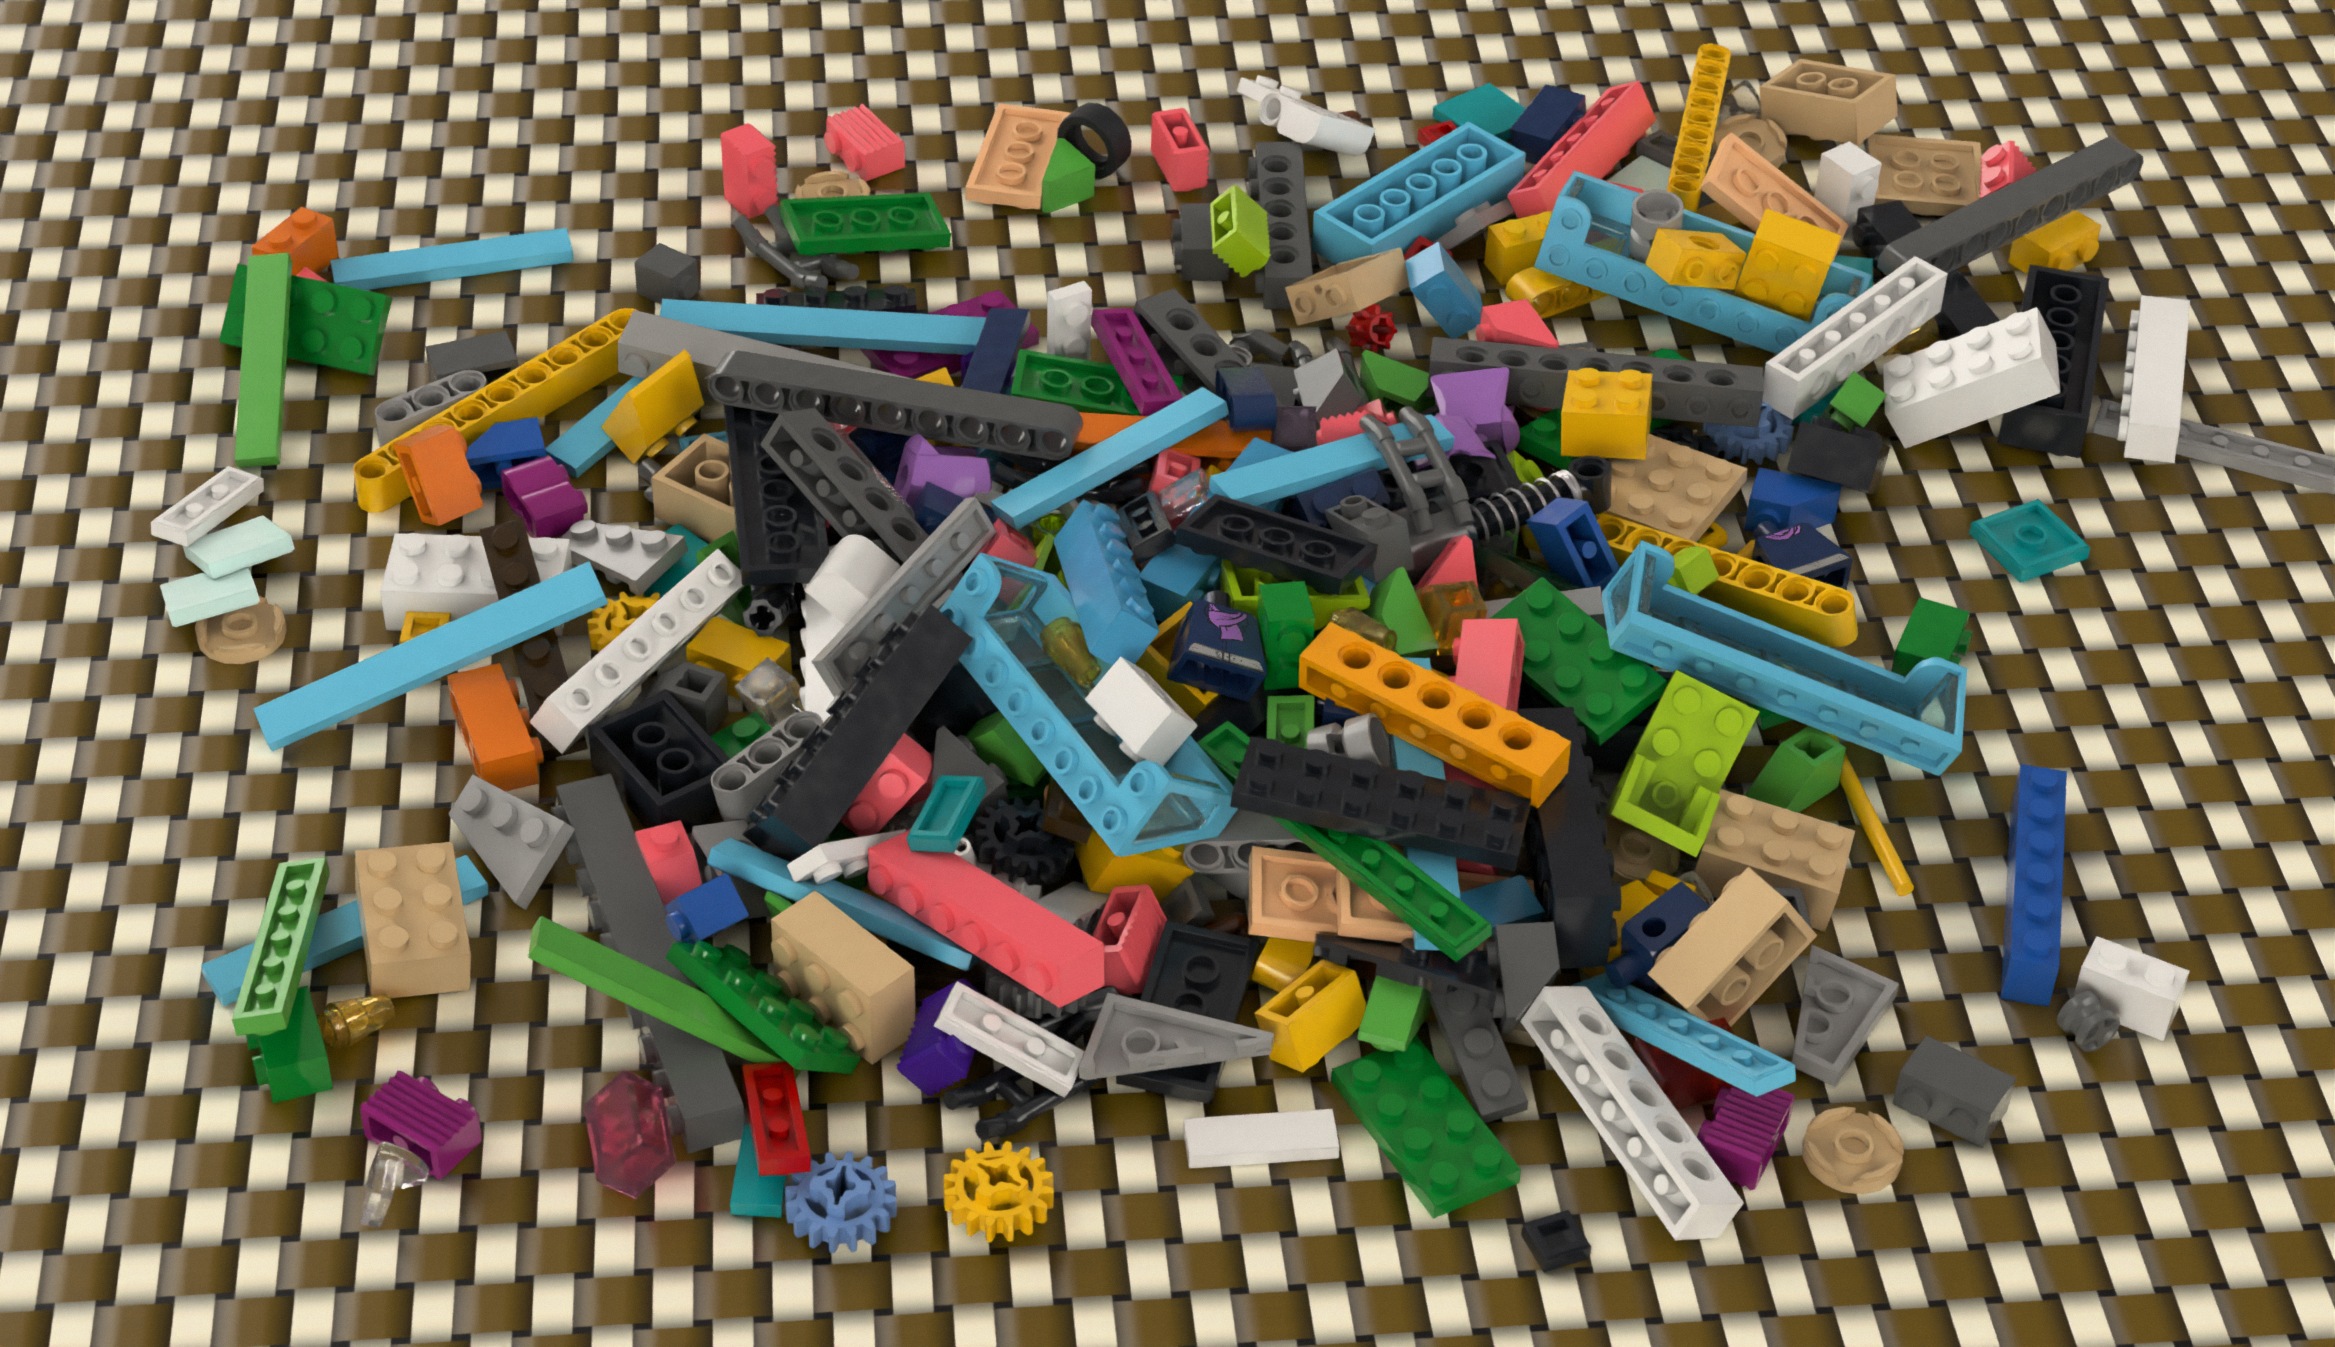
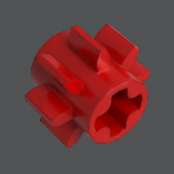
[1345,304,1398,353]

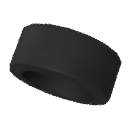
[1057,103,1132,179]

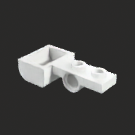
[1237,75,1375,156]
[804,534,900,625]

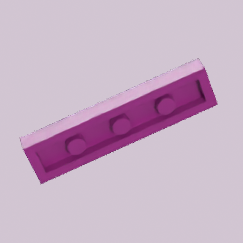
[1091,308,1183,416]

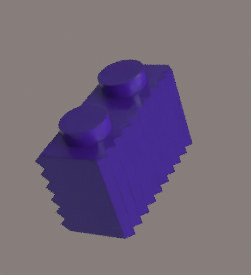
[896,979,983,1096]

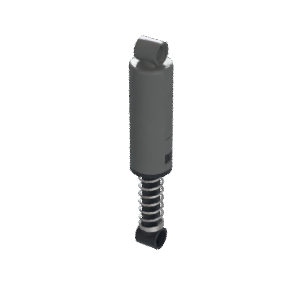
[1392,456,1612,586]

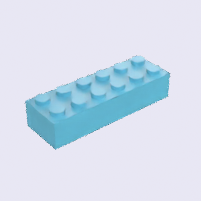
[1312,121,1526,264]

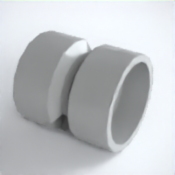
[1629,189,1684,263]
[1307,712,1392,768]

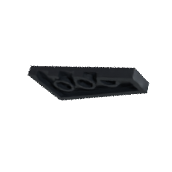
[756,285,917,313]

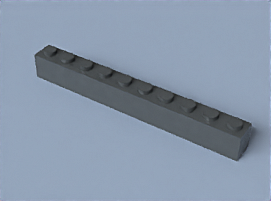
[551,773,745,1153]

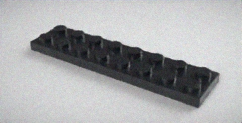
[723,404,829,586]

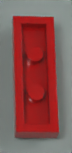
[742,1061,811,1176]

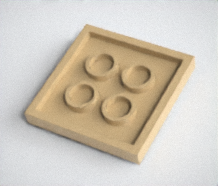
[1865,134,1982,217]
[1603,434,1747,542]

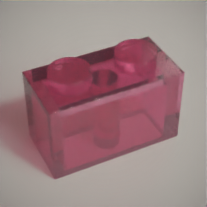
[584,1069,676,1198]

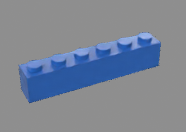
[2000,764,2067,1007]

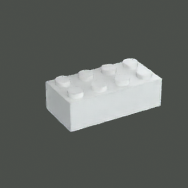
[1883,307,2060,449]
[380,533,572,636]

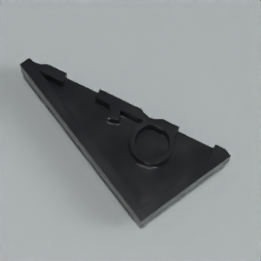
[1313,934,1497,1009]

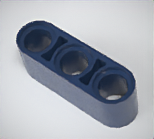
[1215,367,1277,432]

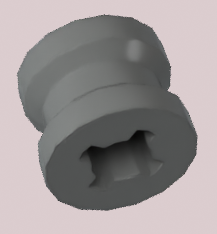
[2056,990,2120,1052]

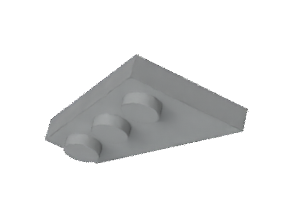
[559,520,688,596]
[448,774,575,910]
[1791,945,1899,1087]

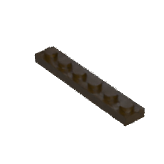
[479,518,588,761]

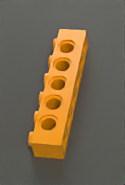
[1299,622,1571,808]

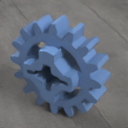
[1702,402,1794,465]
[785,1151,897,1253]

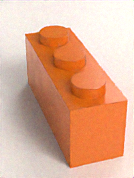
[447,663,544,791]

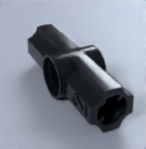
[743,583,805,637]

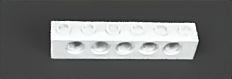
[1762,256,1948,420]
[530,549,745,754]
[1520,986,1744,1240]

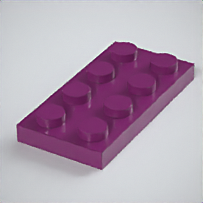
[860,290,1039,379]

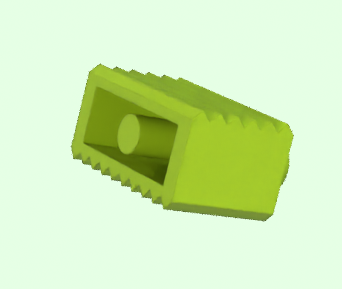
[1210,185,1271,277]

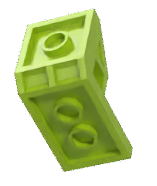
[1605,670,1760,857]

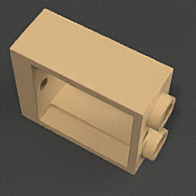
[1285,247,1410,326]

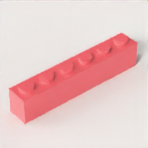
[1507,81,1657,219]
[1443,618,1525,876]
[867,829,1104,1008]

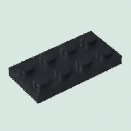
[1175,494,1378,595]
[1116,921,1260,1104]

